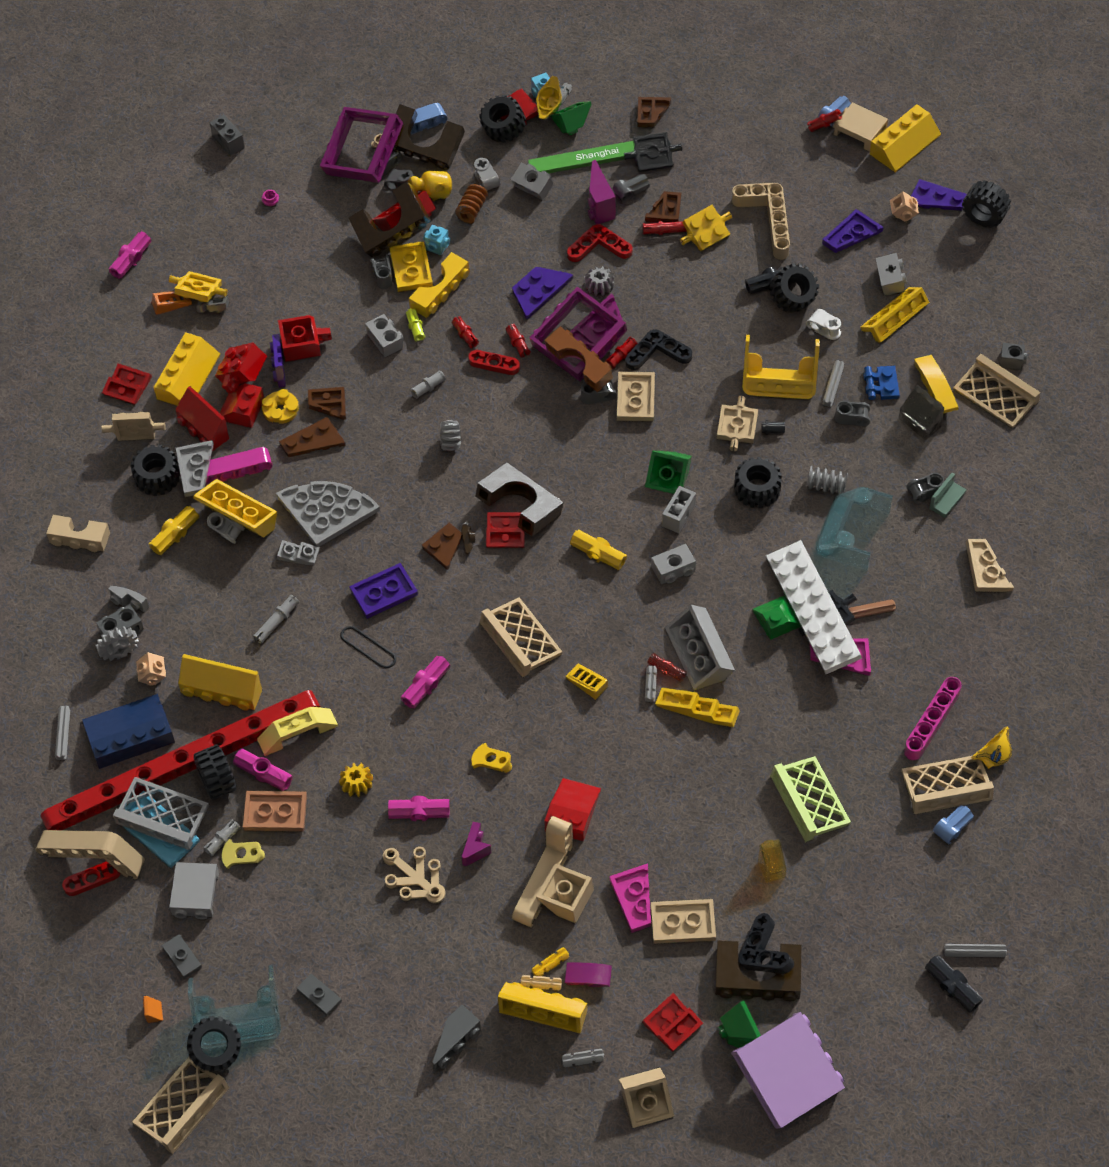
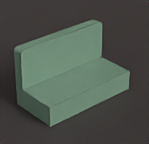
[929,473,966,518]

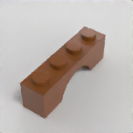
[545,326,613,392]

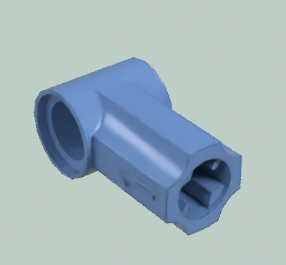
[818,96,851,127]
[933,805,974,845]

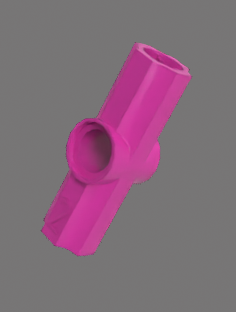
[109,231,152,279]
[401,656,450,708]
[233,749,293,791]
[388,796,450,821]

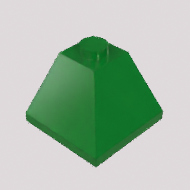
[550,101,592,135]
[645,450,692,494]
[752,595,801,640]
[717,1001,761,1048]

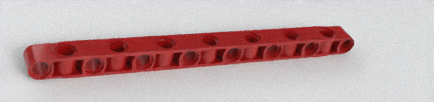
[40,690,321,831]

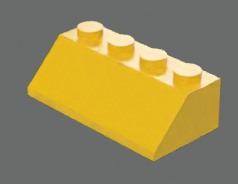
[870,104,941,173]
[154,332,221,405]
[193,479,277,538]
[178,654,262,710]
[498,982,587,1034]

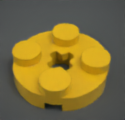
[262,389,299,424]

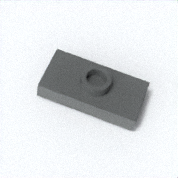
[162,934,202,979]
[297,974,342,1016]

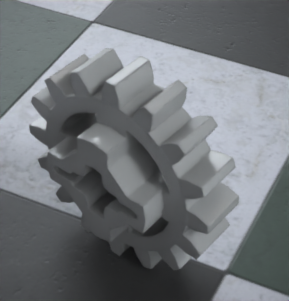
[96,627,139,661]

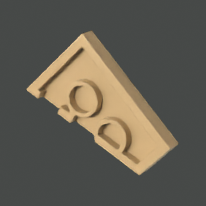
[966,539,1014,592]

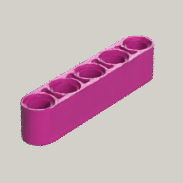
[180,447,273,486]
[904,677,962,760]

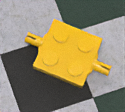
[680,205,732,251]
[169,271,228,302]

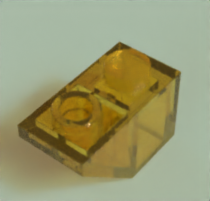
[758,839,786,883]

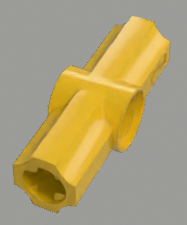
[149,506,199,555]
[570,530,627,570]

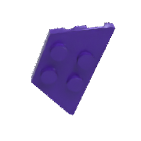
[512,267,573,320]

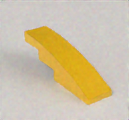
[914,355,959,414]
[655,688,740,727]

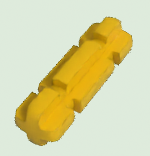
[532,947,569,976]

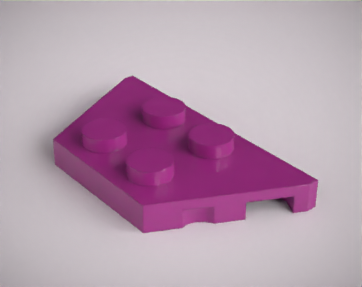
[570,293,623,350]

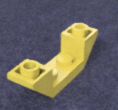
[257,707,338,756]

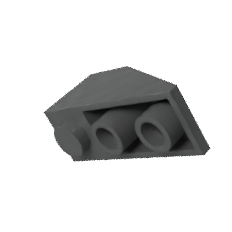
[432,1005,481,1071]

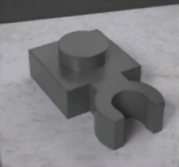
[196,296,229,313]

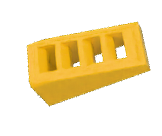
[566,663,608,700]

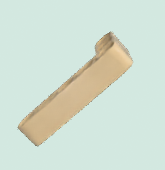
[732,183,790,260]
[512,816,573,927]
[35,830,145,879]

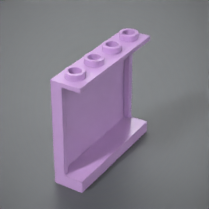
[731,1012,845,1129]

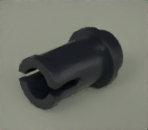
[761,420,785,435]

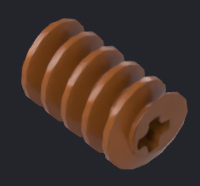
[455,184,488,224]

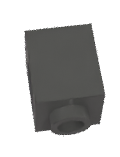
[999,343,1027,370]

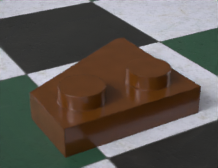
[637,97,671,127]
[645,191,681,223]
[308,387,346,420]
[422,522,463,570]

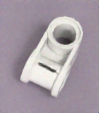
[806,309,841,340]

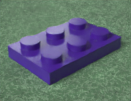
[349,563,418,619]

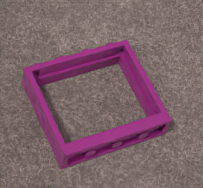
[320,107,403,183]
[530,287,628,381]

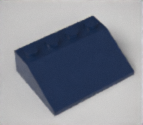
[82,694,175,769]

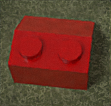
[220,383,264,428]

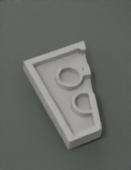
[176,441,213,497]

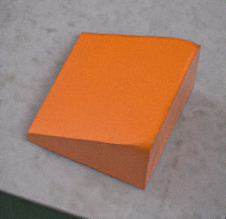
[143,996,163,1023]

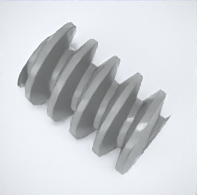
[807,466,848,496]

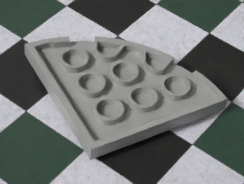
[276,481,380,547]

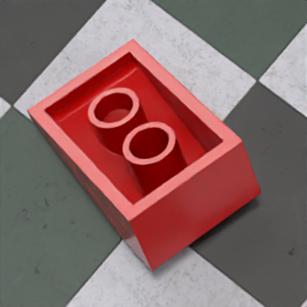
[545,778,601,841]

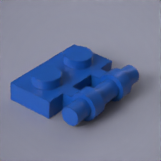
[863,366,900,400]

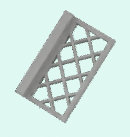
[113,777,209,850]

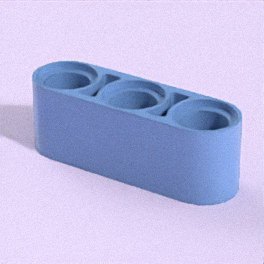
[411,103,448,134]

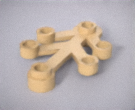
[383,847,446,903]

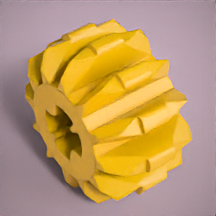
[339,762,373,797]

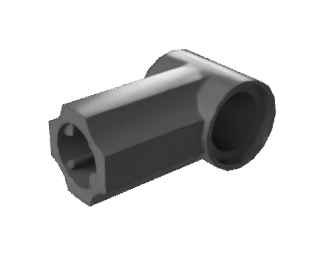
[613,174,650,203]

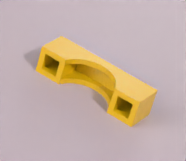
[409,252,470,318]

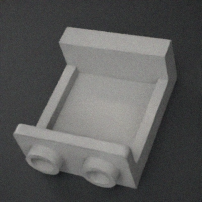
[169,862,219,919]

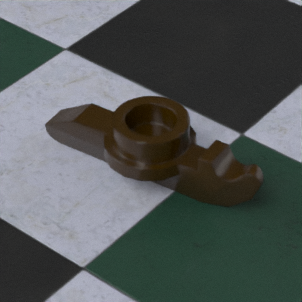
[461,522,475,554]

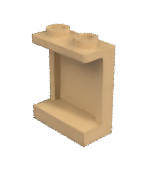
[833,102,888,151]

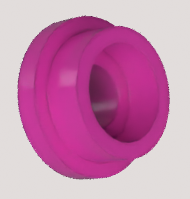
[262,190,279,206]

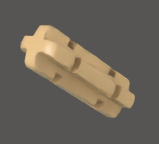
[521,975,562,991]

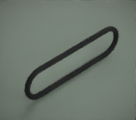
[340,626,396,668]

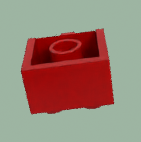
[278,315,332,362]
[215,343,267,393]

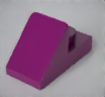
[462,822,492,866]

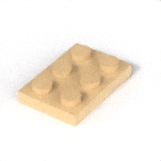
[617,372,655,421]
[651,899,716,944]

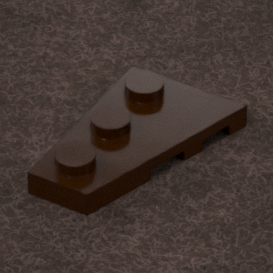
[279,417,346,457]

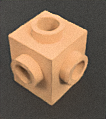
[890,192,919,222]
[136,652,166,686]

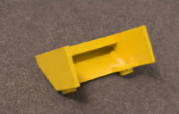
[742,335,820,399]

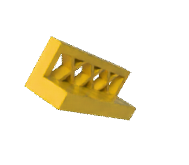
[860,287,930,343]

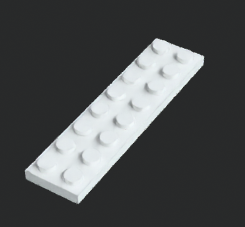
[766,540,862,674]

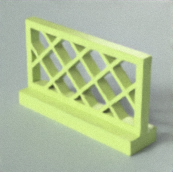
[770,756,851,842]

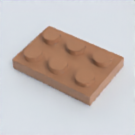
[243,791,307,831]

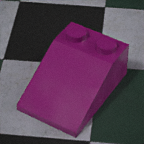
[587,160,616,224]

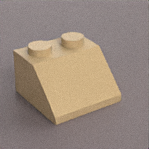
[536,864,594,923]
[619,1068,674,1128]

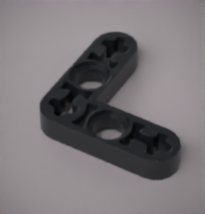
[626,329,693,370]
[738,913,794,974]

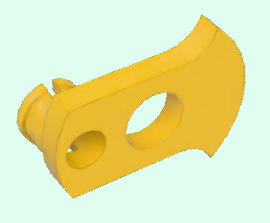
[472,743,512,773]

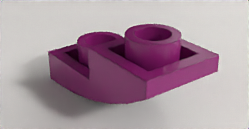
[565,962,612,987]

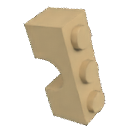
[46,515,110,552]

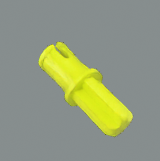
[406,308,425,341]

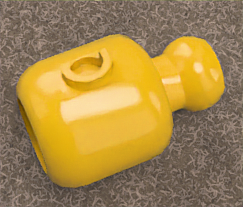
[408,171,452,201]

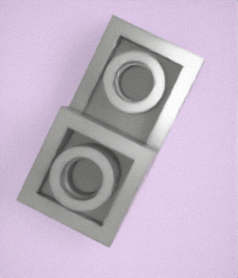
[276,540,320,565]
[108,586,149,612]

